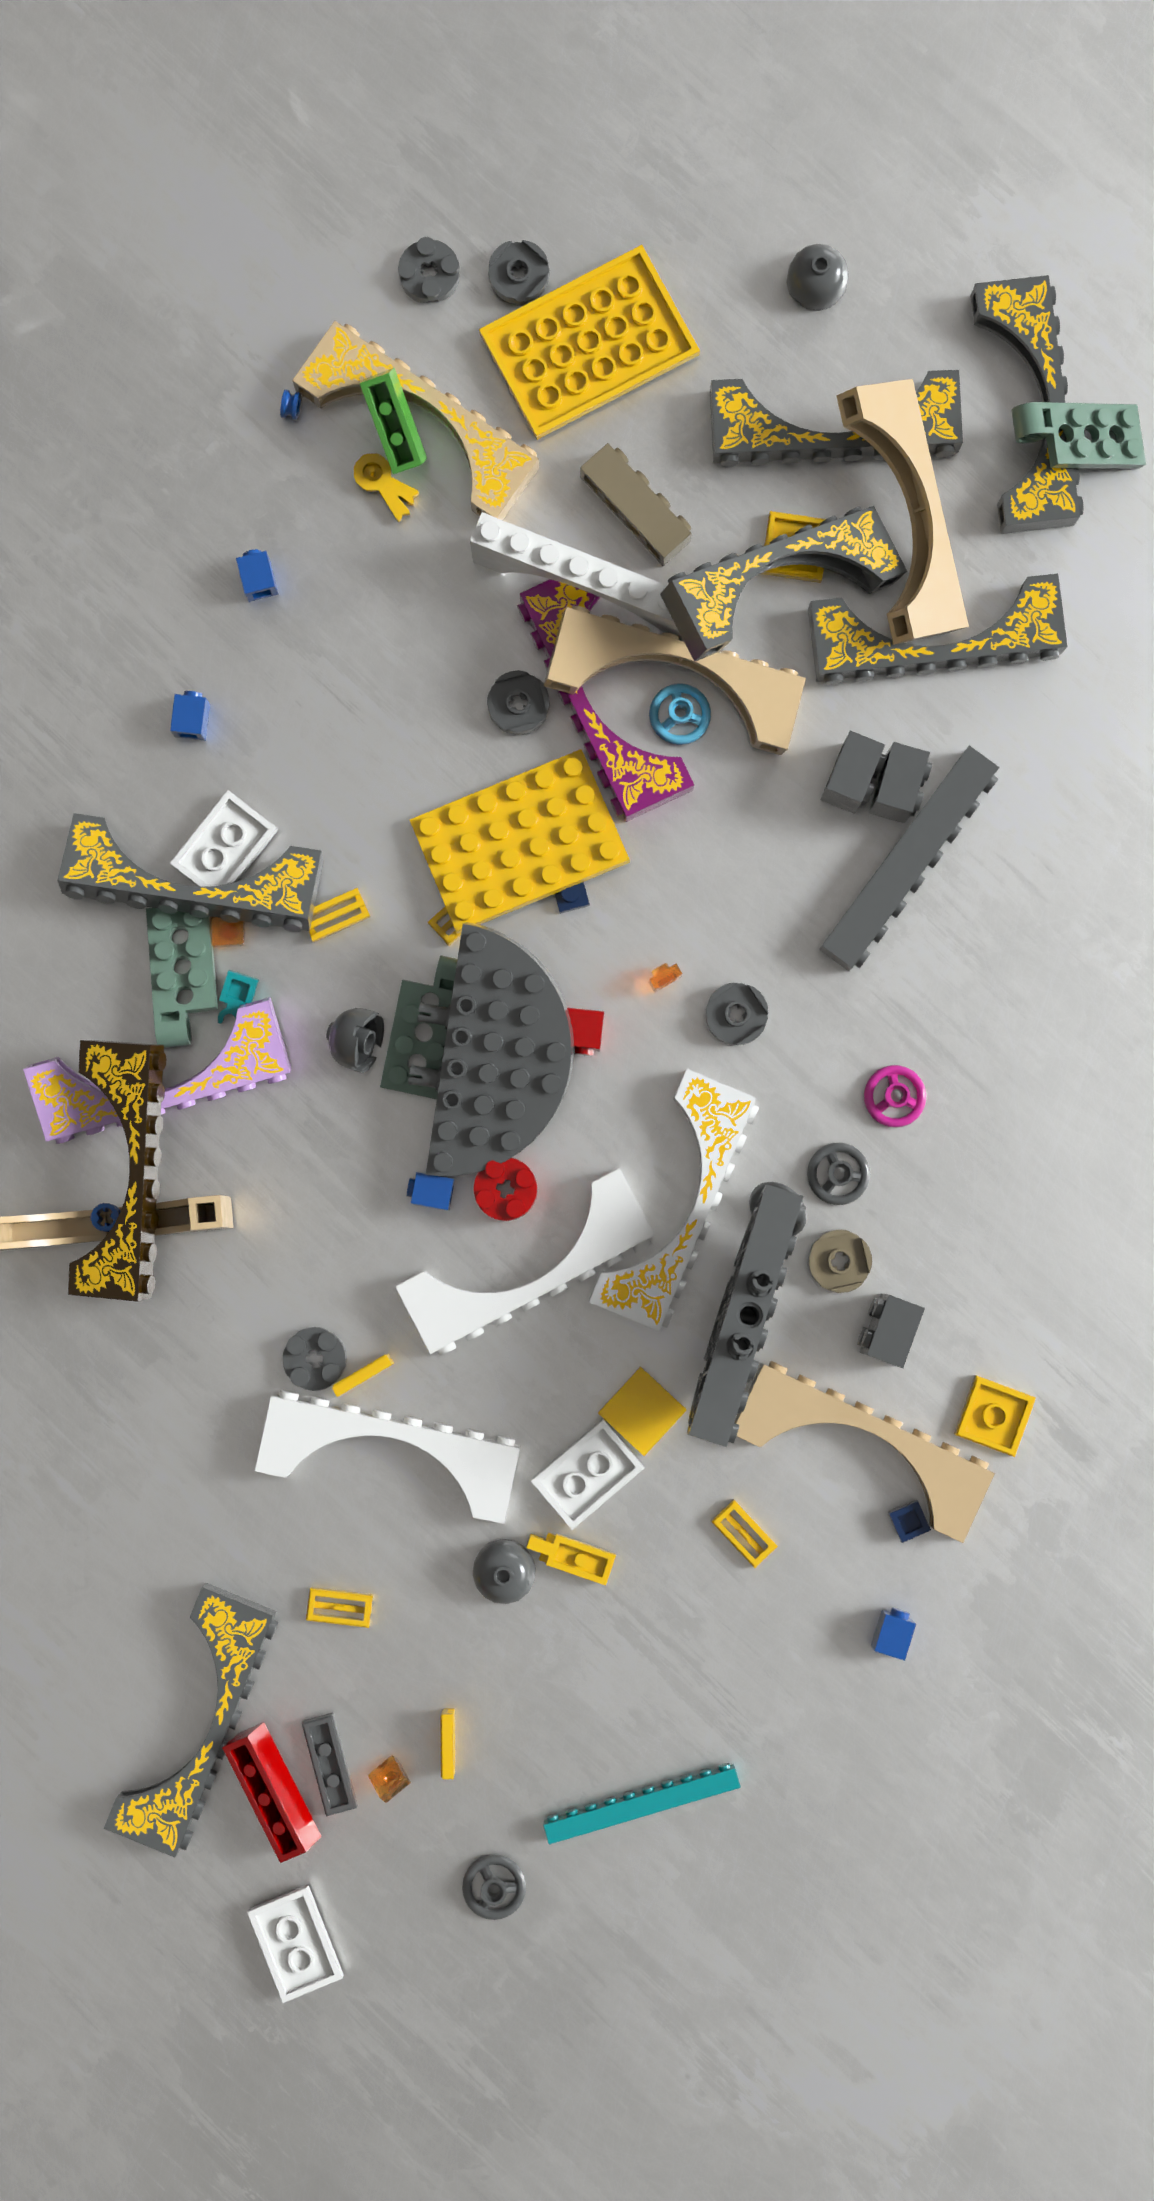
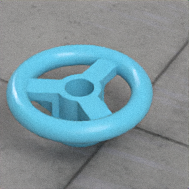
[649,684,711,745]

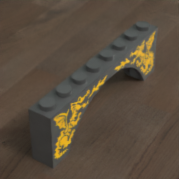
[970,275,1084,534]
[710,370,963,466]
[660,506,908,662]
[808,573,1068,685]
[57,813,323,932]
[104,1583,278,1858]

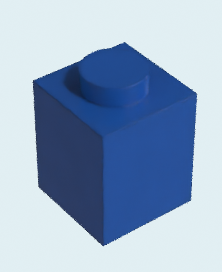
[236,549,279,602]
[170,691,210,741]
[406,1172,455,1211]
[871,1607,916,1661]

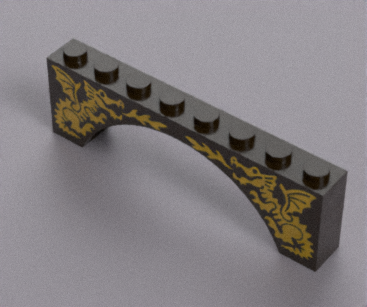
[68,1040,167,1302]

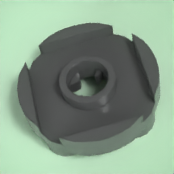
[398,237,460,303]
[488,240,550,306]
[487,670,550,735]
[705,983,768,1046]
[283,1327,347,1391]

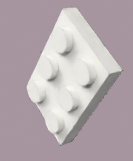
[170,790,278,887]
[531,1419,645,1530]
[247,1885,344,2003]

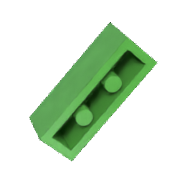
[359,368,427,475]

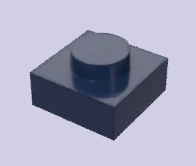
[555,882,590,914]
[888,1500,931,1543]

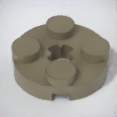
[808,1230,872,1293]

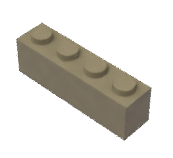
[580,443,692,566]

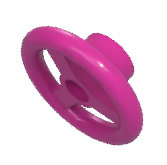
[864,1065,926,1128]

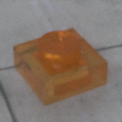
[211,916,245,947]
[648,963,683,993]
[368,1755,411,1803]

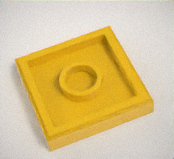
[760,511,825,583]
[598,1366,687,1456]
[954,1375,1036,1457]

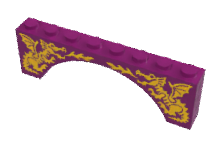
[517,579,694,822]

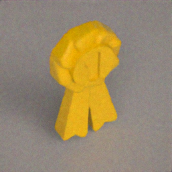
[354,453,419,522]

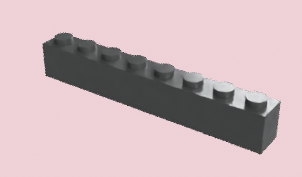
[819,745,1000,971]

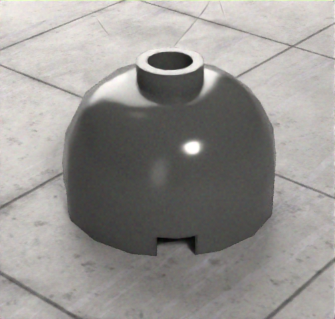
[786,244,849,311]
[326,1008,384,1073]
[472,1539,536,1604]

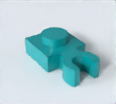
[218,970,259,1024]

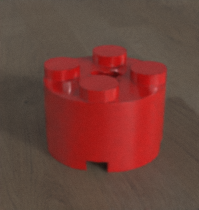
[474,1158,538,1221]

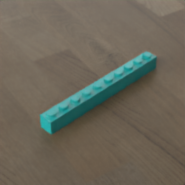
[543,1763,741,1845]

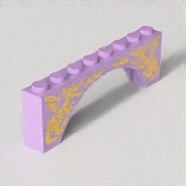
[23,997,292,1144]

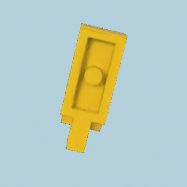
[526,1532,616,1585]

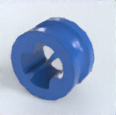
[280,390,302,420]
[91,1203,121,1232]

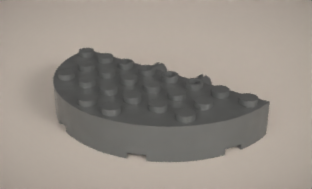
[408,922,574,1176]
[687,1184,806,1447]

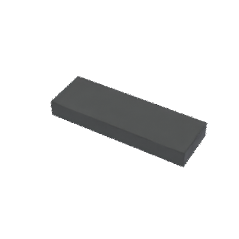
[302,1713,358,1817]

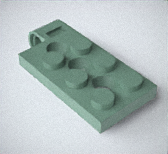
[1011,402,1146,469]
[146,908,218,1048]
[380,955,457,1099]

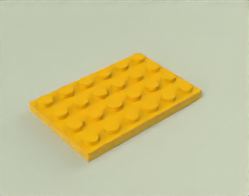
[479,245,700,440]
[410,749,630,934]

